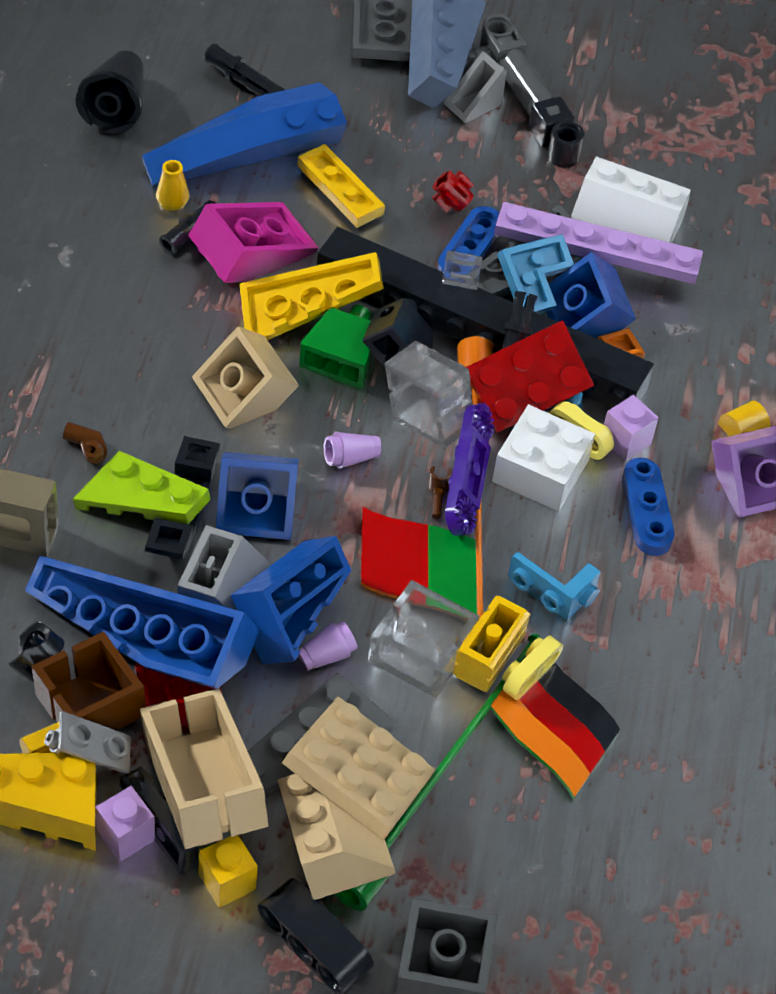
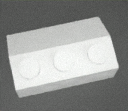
[571,157,691,243]

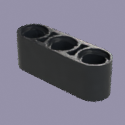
[257,878,374,994]

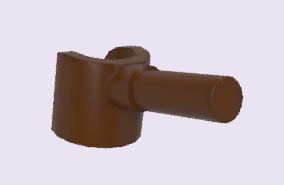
[428,466,452,519]

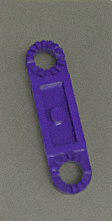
[445,403,494,536]

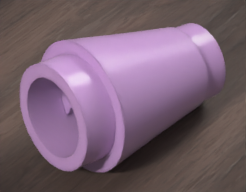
[324,432,382,469]
[298,621,358,671]

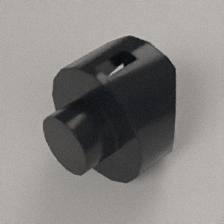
[8,621,65,682]

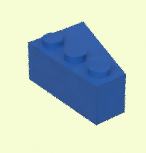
[231,536,351,665]

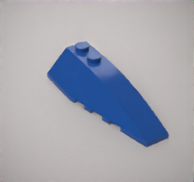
[142,82,347,188]
[25,555,260,689]

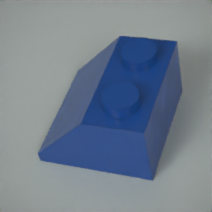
[546,252,636,339]
[215,452,299,540]

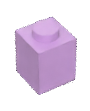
[604,395,659,462]
[95,786,155,862]

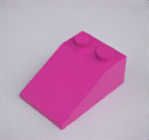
[188,202,319,283]

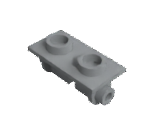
[44,711,131,774]

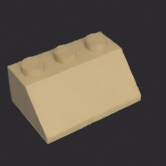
[277,774,396,900]

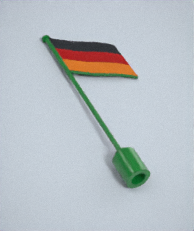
[334,634,620,911]

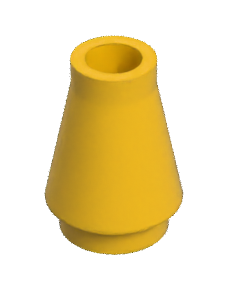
[156,160,190,211]

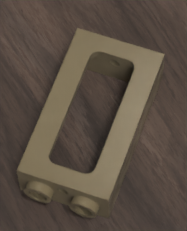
[0,468,59,557]

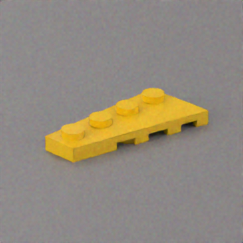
[239,252,384,340]

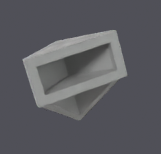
[443,51,507,123]

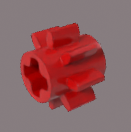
[432,170,474,213]

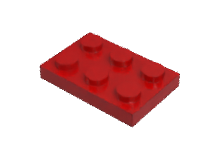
[464,320,594,434]

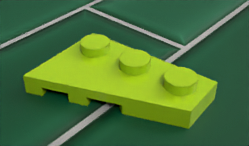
[73,451,211,524]

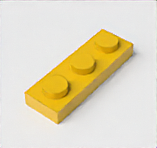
[297,144,385,228]

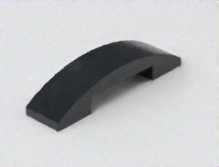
[145,436,221,560]

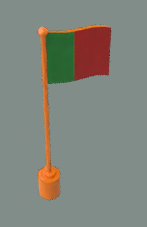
[361,336,493,625]

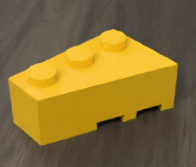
[0,753,97,851]

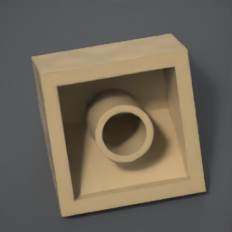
[192,326,299,429]

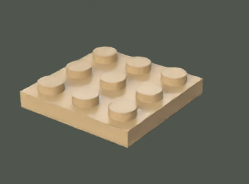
[282,696,436,840]

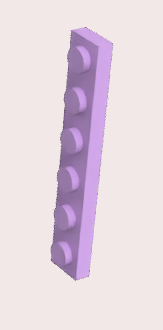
[494,202,703,284]

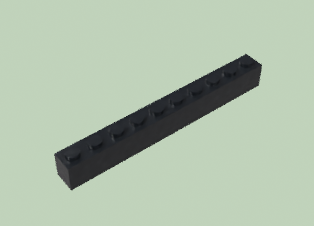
[317,226,654,408]

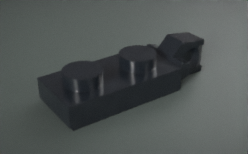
[119,766,200,875]

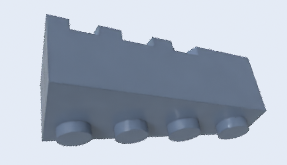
[408,0,486,109]

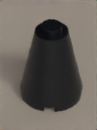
[75,51,144,134]

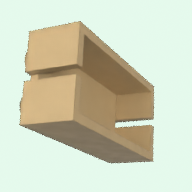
[140,688,269,849]

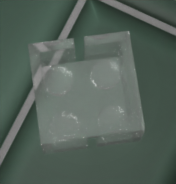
[385,341,473,449]
[368,580,480,698]

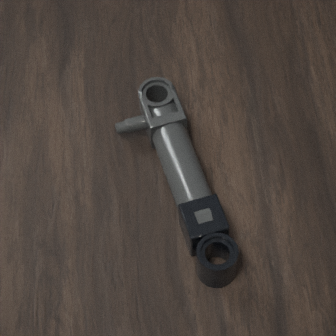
[467,15,584,168]

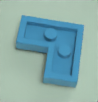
[497,234,574,314]

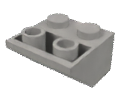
[177,525,272,610]

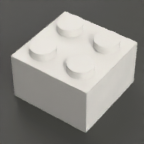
[492,405,595,512]

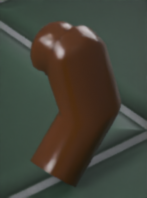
[63,422,108,464]

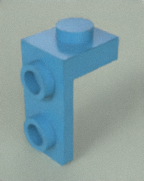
[508,552,601,620]

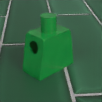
[299,304,373,389]

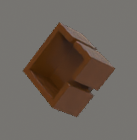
[31,631,146,731]

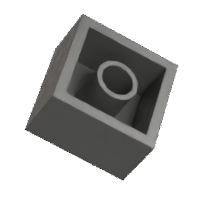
[395,898,498,994]

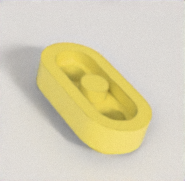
[549,401,614,460]
[502,635,564,700]

